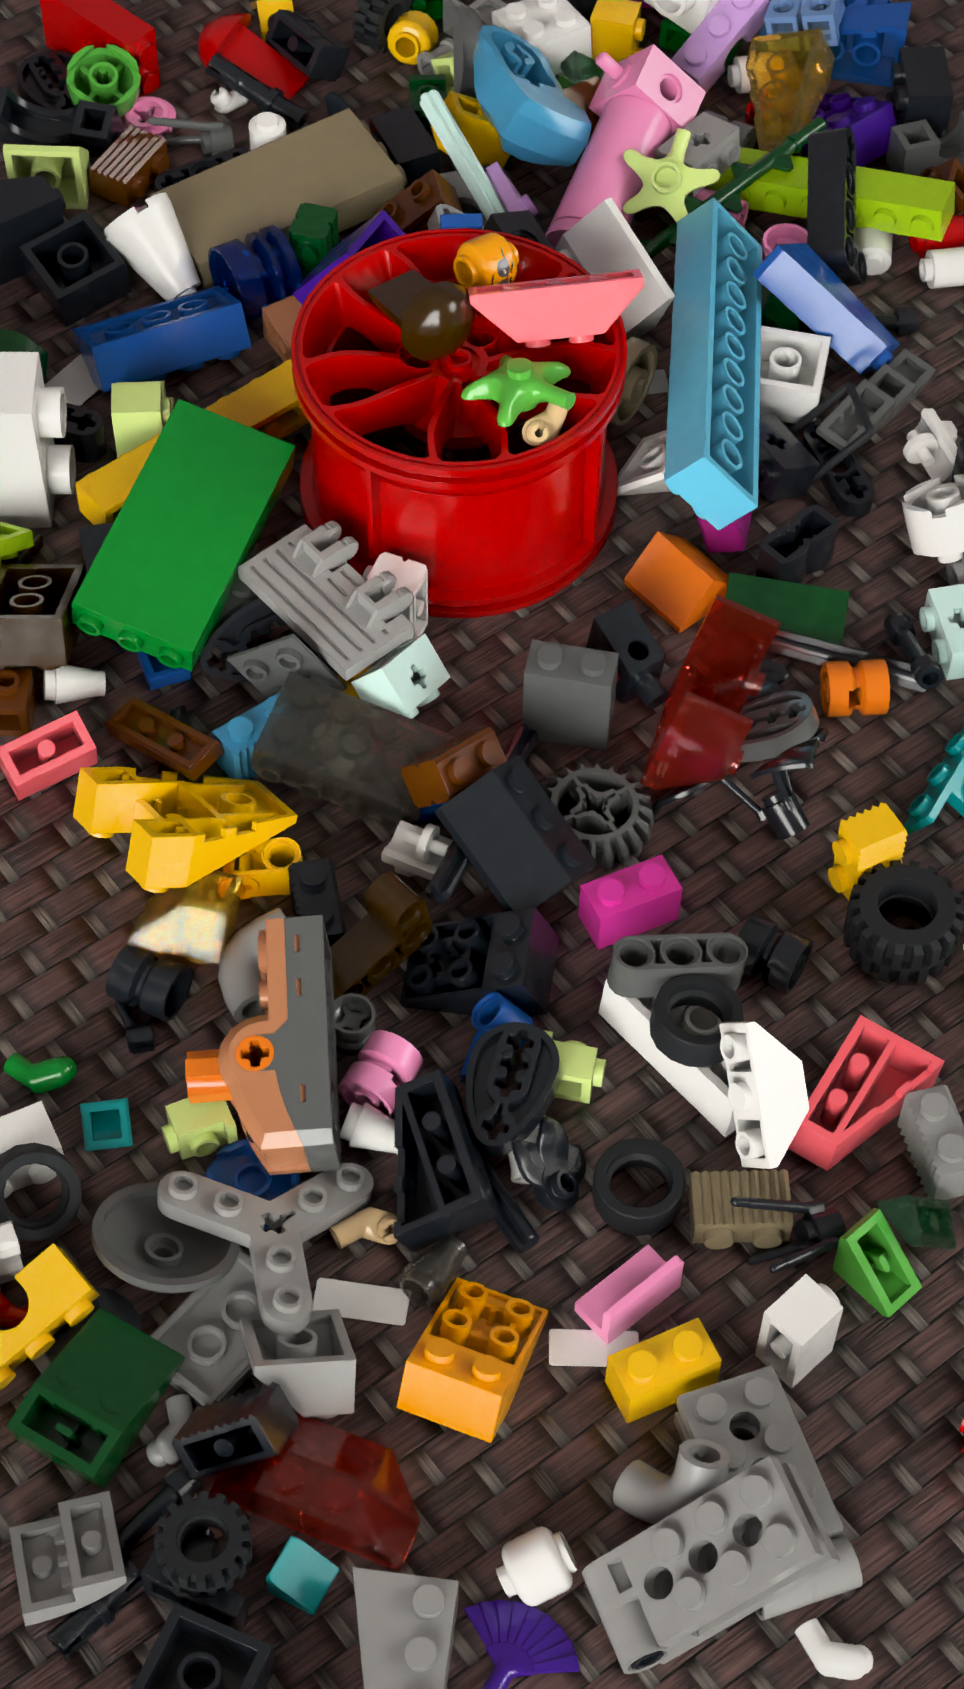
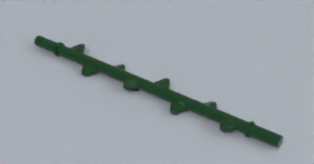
[638,116,827,259]

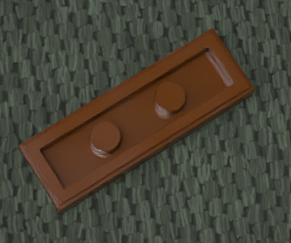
[104,696,224,781]

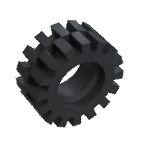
[352,0,413,53]

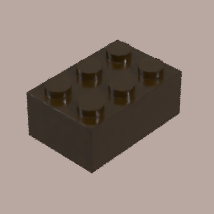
[0,564,86,670]

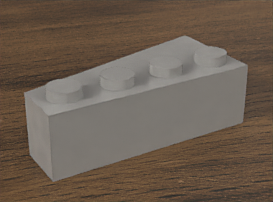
[352,1567,458,1689]

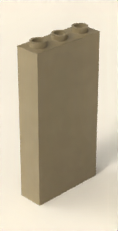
[149,108,407,290]

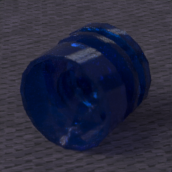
[208,224,303,323]

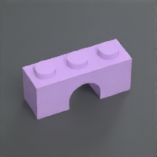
[671,0,770,95]

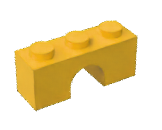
[0,1243,100,1390]

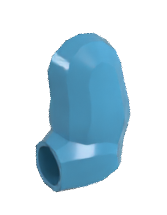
[473,25,592,167]

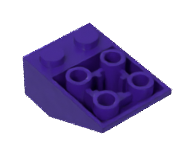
[767,90,897,167]

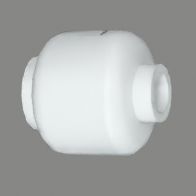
[496,1526,578,1607]

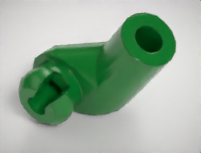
[3,1053,77,1093]

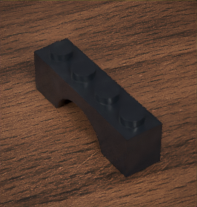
[0,87,124,158]

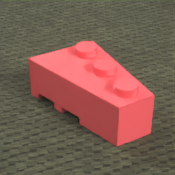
[788,1015,945,1171]

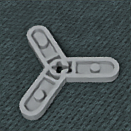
[156,1163,374,1335]

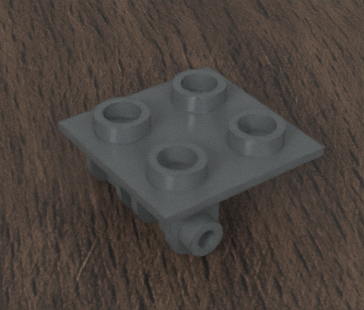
[227,634,347,705]

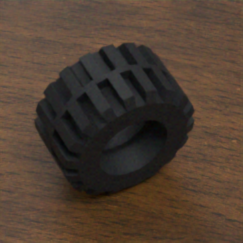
[843,860,964,985]

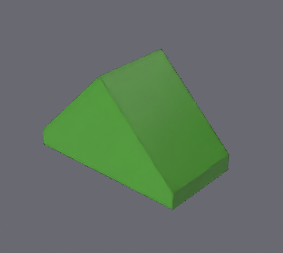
[832,1208,922,1318]

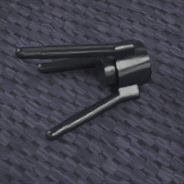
[730,1197,846,1274]

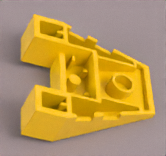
[73,767,298,893]

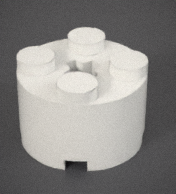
[902,474,964,563]

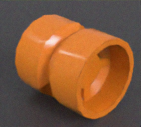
[820,659,890,718]

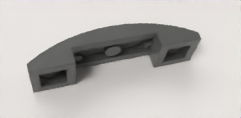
[443,0,483,100]

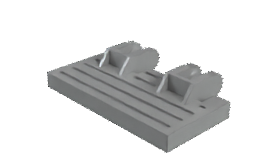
[238,520,414,681]

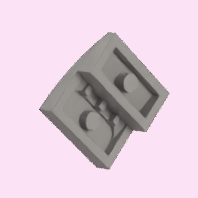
[9,1491,127,1626]

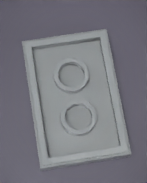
[150,1248,260,1407]

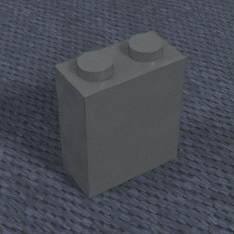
[522,639,619,751]

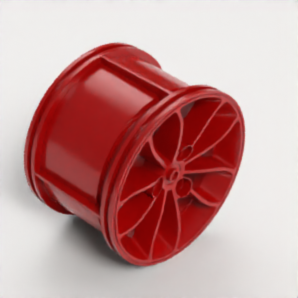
[291,228,628,618]

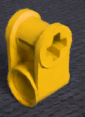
[218,837,303,900]

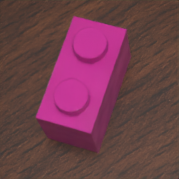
[578,854,683,950]

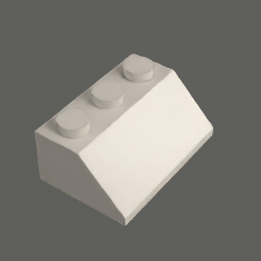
[555,197,675,340]

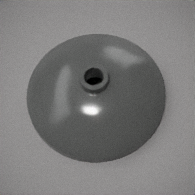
[91,1182,240,1294]

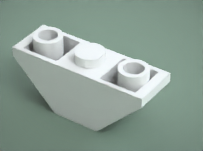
[719,1021,809,1169]

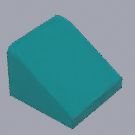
[80,1097,133,1152]
[266,1535,340,1616]

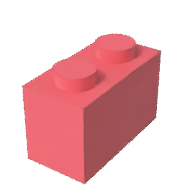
[0,710,98,801]

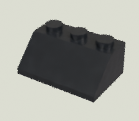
[435,755,598,912]

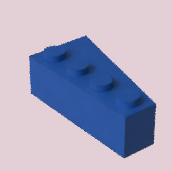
[757,2,912,87]

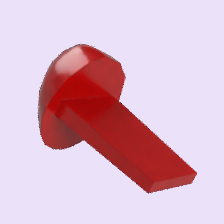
[197,13,309,100]

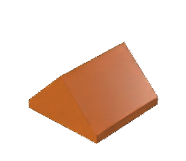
[624,531,729,633]

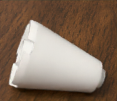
[103,192,201,301]

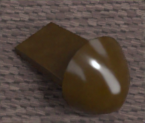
[367,269,475,361]

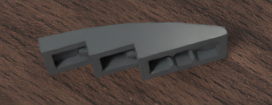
[815,348,936,451]

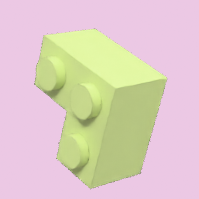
[111,381,175,458]

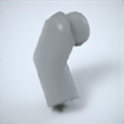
[146,1394,193,1467]

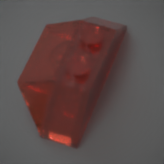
[210,1413,420,1571]

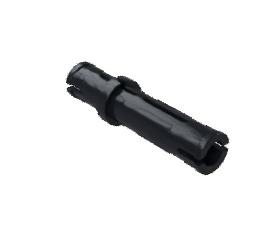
[206,52,309,131]

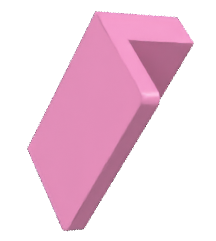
[574,1244,684,1345]

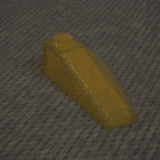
[746,28,835,152]

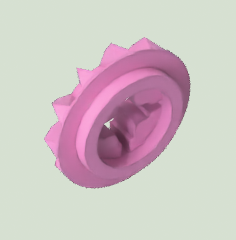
[120,96,176,137]

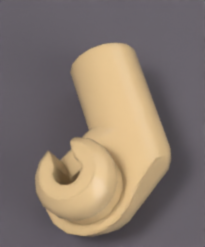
[522,403,569,446]
[329,1207,398,1249]

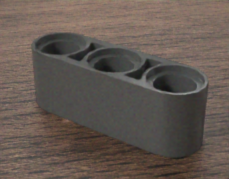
[607,933,748,998]

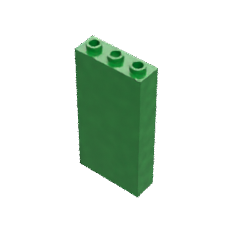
[72,399,295,672]

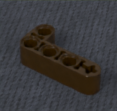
[330,872,432,1000]

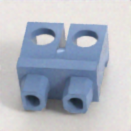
[764,0,845,49]

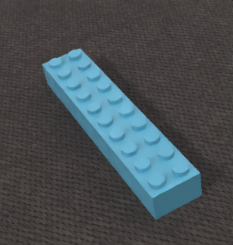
[664,197,762,531]

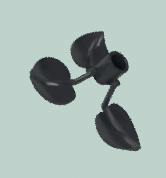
[652,727,829,841]

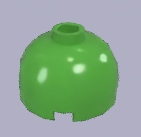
[66,44,141,117]

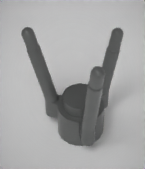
[148,117,234,157]

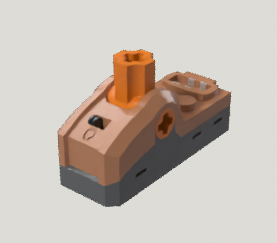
[185,915,341,1175]

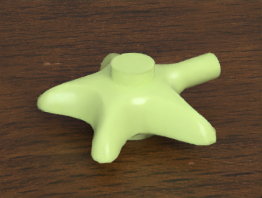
[622,128,720,223]

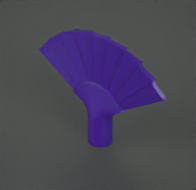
[464,1599,580,1689]

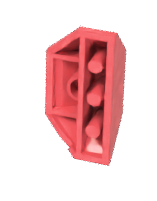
[467,269,644,348]

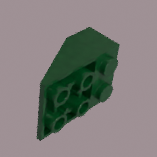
[6,1308,185,1491]

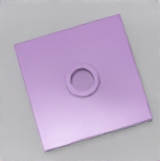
[486,161,543,231]

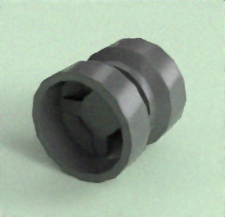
[334,993,376,1056]

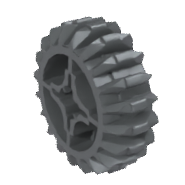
[543,760,654,874]

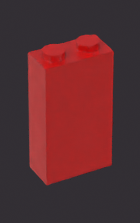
[40,0,161,97]

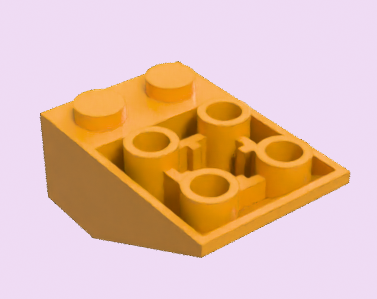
[396,1277,549,1443]

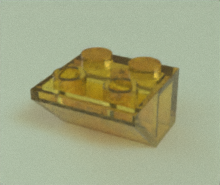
[128,871,244,964]

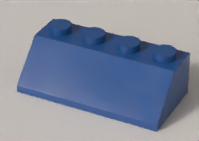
[72,285,252,394]

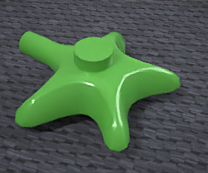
[461,355,576,427]

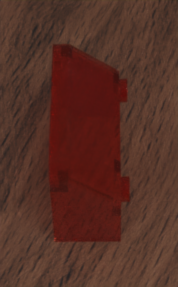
[640,595,781,790]

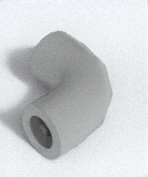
[218,908,286,1023]
[613,1439,731,1525]

